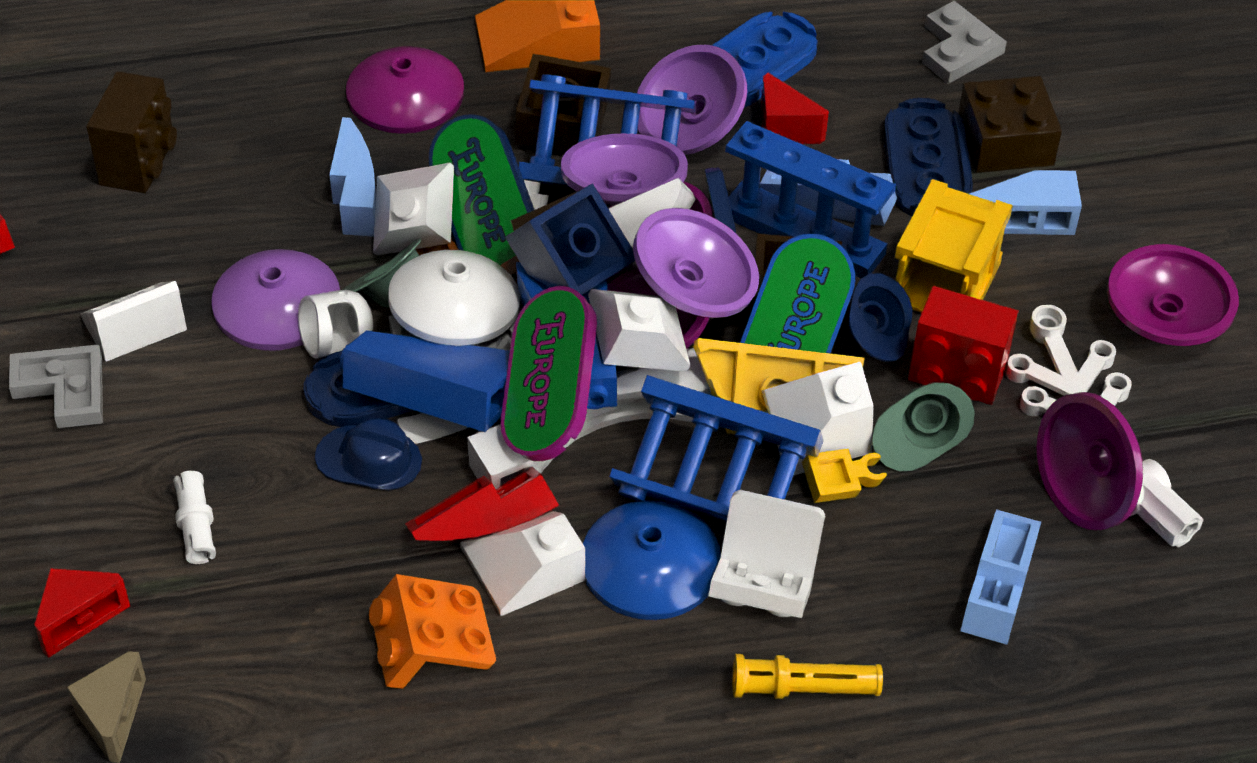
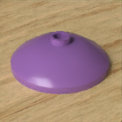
[637,45,747,155]
[561,133,688,206]
[633,208,759,318]
[212,249,340,351]

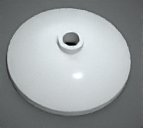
[388,250,520,346]

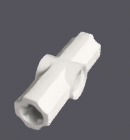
[1130,459,1203,548]

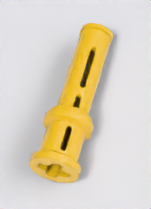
[732,654,883,699]

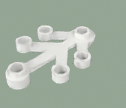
[1005,305,1132,416]

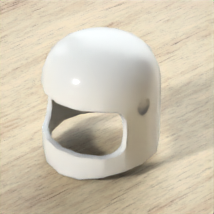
[298,290,373,359]

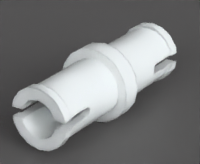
[173,471,216,564]

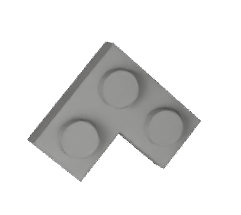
[922,1,1007,84]
[9,345,103,428]

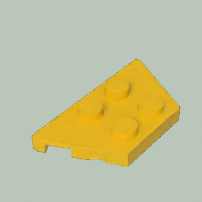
[694,338,864,434]

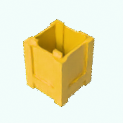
[895,179,1013,313]

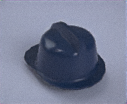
[843,273,913,362]
[315,418,422,491]

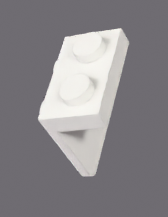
[709,490,825,618]

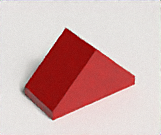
[761,73,829,144]
[34,568,130,658]

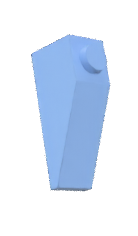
[970,170,1082,235]

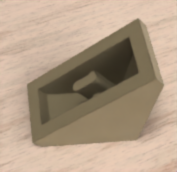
[67,651,146,763]

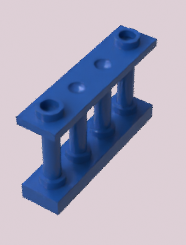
[519,75,695,188]
[725,121,896,279]
[609,375,824,523]

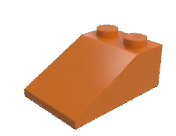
[475,0,600,72]

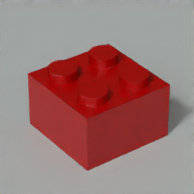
[908,286,1019,405]

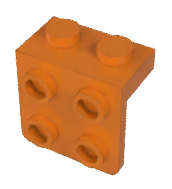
[369,574,496,689]

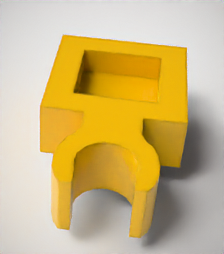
[801,449,887,503]

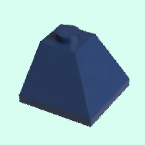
[505,183,635,295]

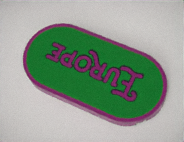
[501,286,597,461]

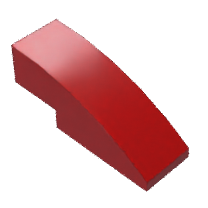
[405,467,559,541]

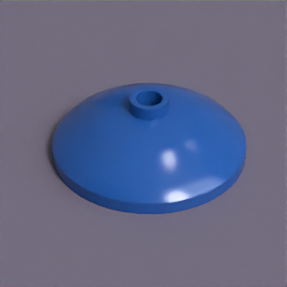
[583,500,721,620]

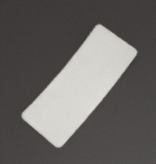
[398,413,468,444]

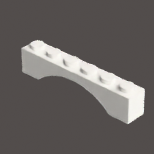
[467,348,712,489]

